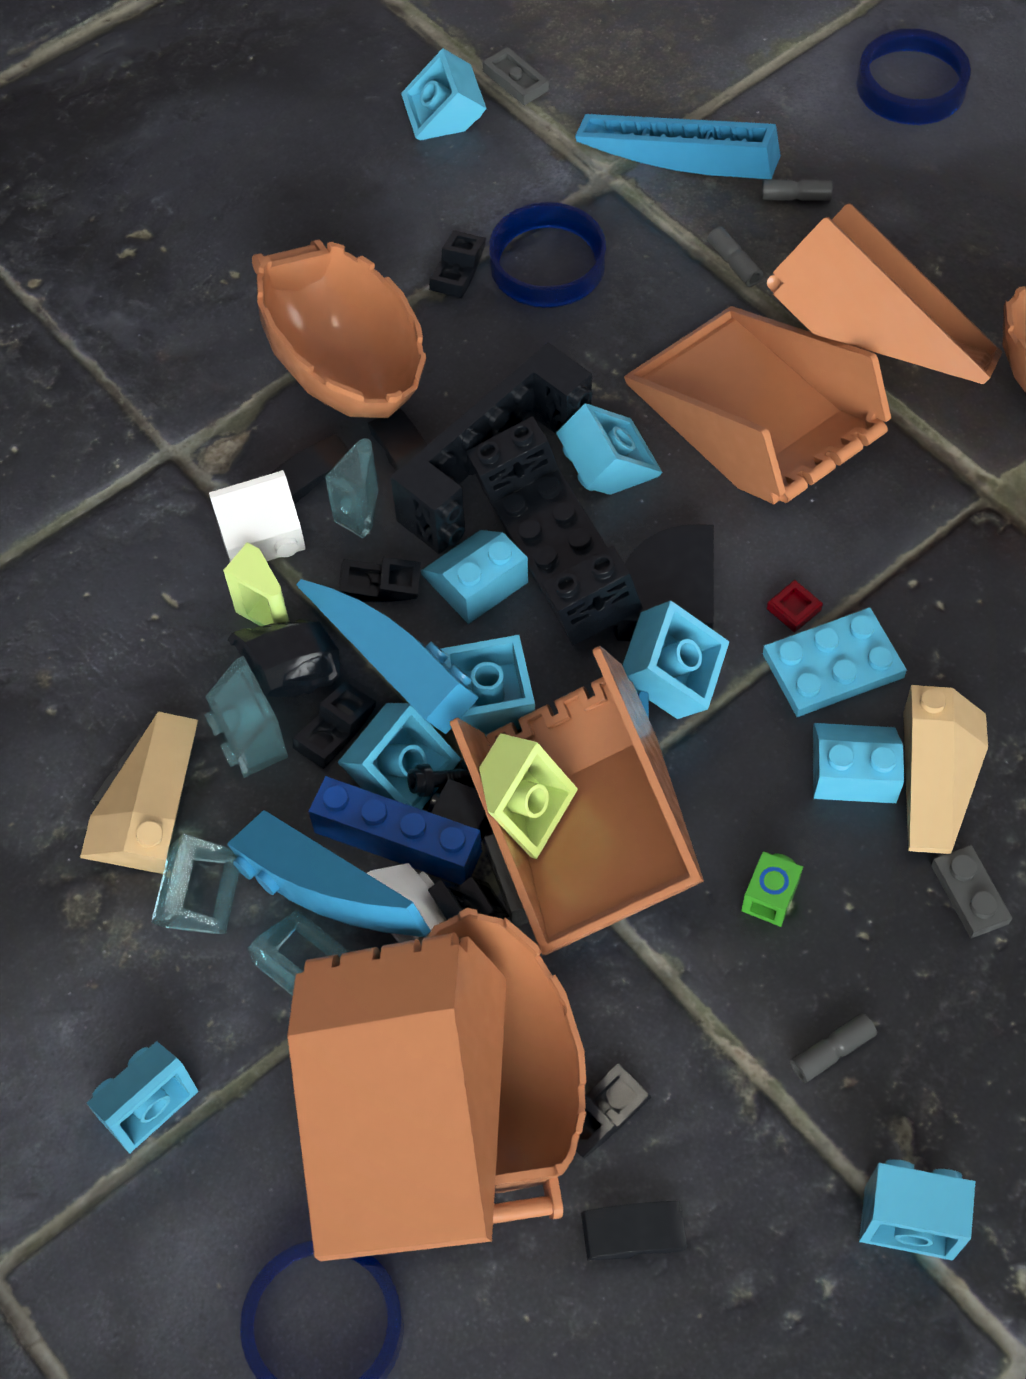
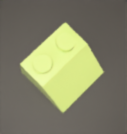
[479,733,578,859]

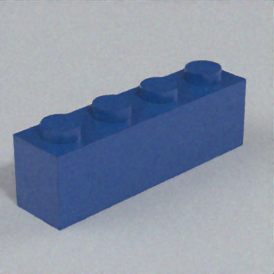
[308,776,482,885]

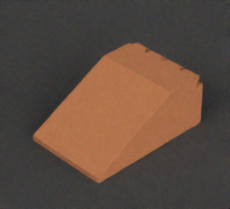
[767,203,1002,384]
[624,306,891,504]
[450,646,704,956]
[287,933,507,1262]

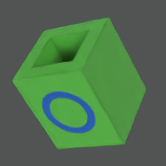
[741,851,803,927]

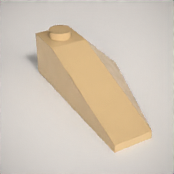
[903,685,988,854]
[81,712,198,874]

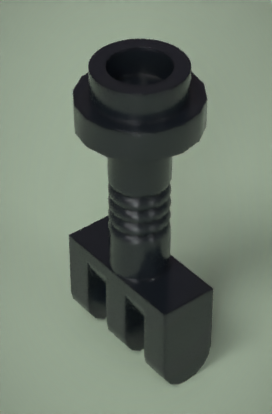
[407,758,476,797]

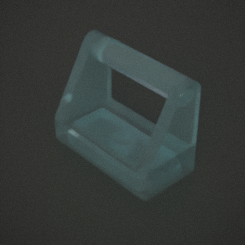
[325,438,379,538]
[151,833,240,934]
[247,910,350,996]

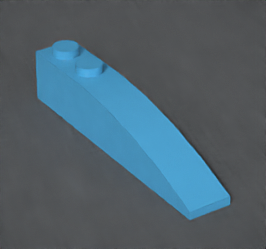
[575,114,781,179]
[296,579,479,734]
[227,810,431,937]

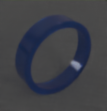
[857,29,971,125]
[489,202,606,308]
[240,1240,404,1379]

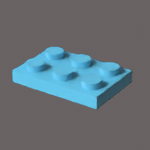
[762,608,907,717]

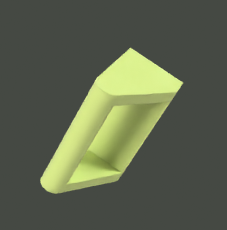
[223,542,289,626]

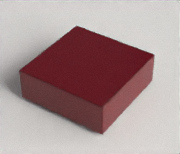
[767,580,823,633]

